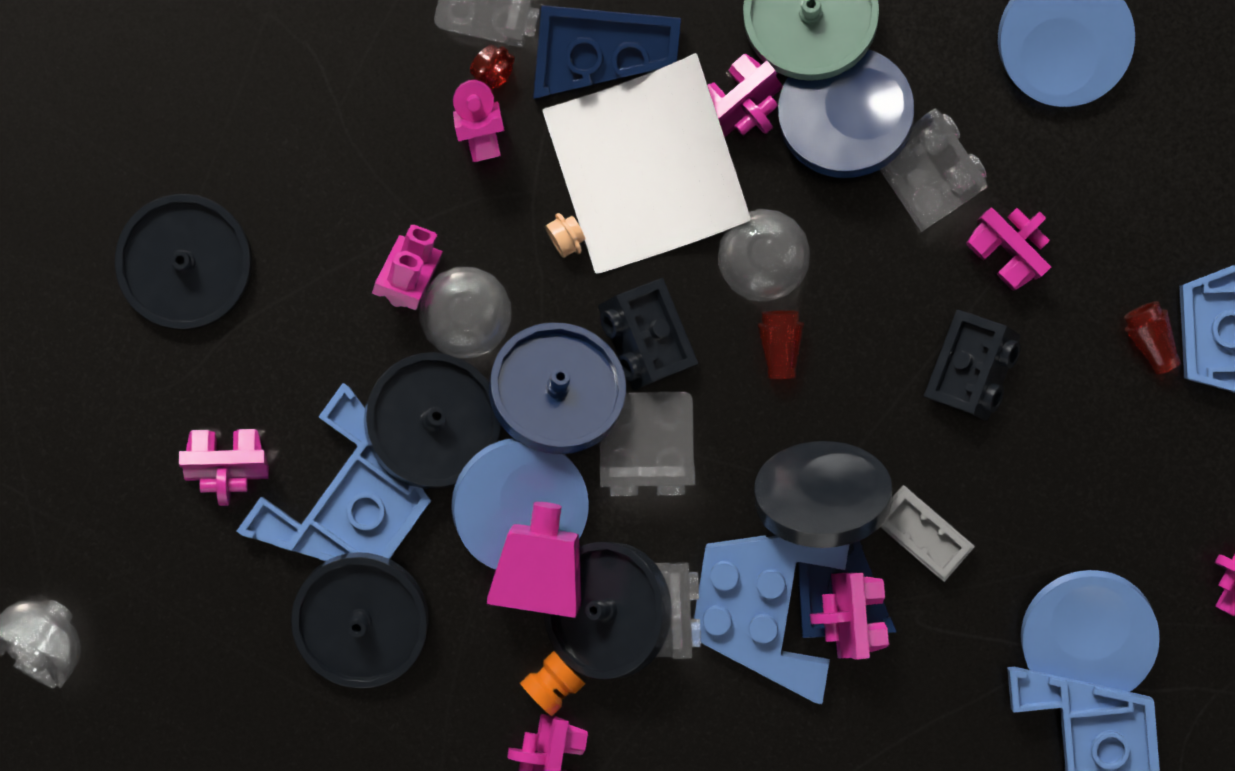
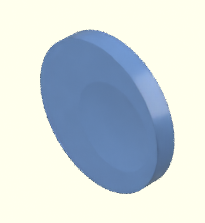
[998,0,1135,107]
[452,438,589,570]
[1021,570,1160,692]

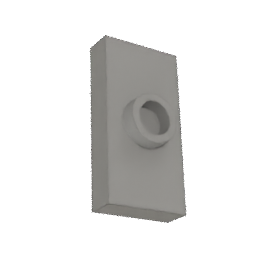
[880,485,975,582]

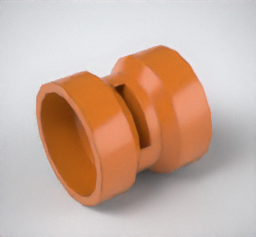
[520,651,586,716]

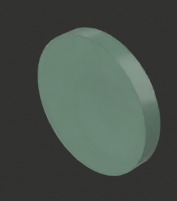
[743,0,879,81]

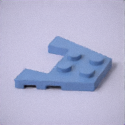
[1180,265,1235,393]
[236,383,432,561]
[691,535,849,704]
[1007,667,1160,771]

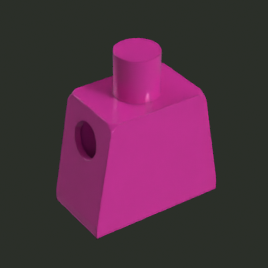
[487,502,581,618]

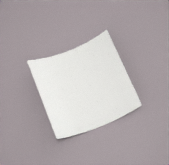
[543,53,751,274]

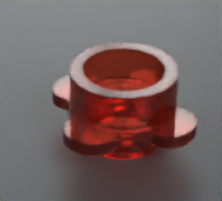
[470,45,515,90]

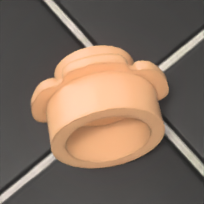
[545,213,586,258]

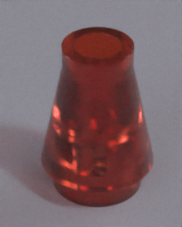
[1124,301,1181,374]
[758,310,804,379]

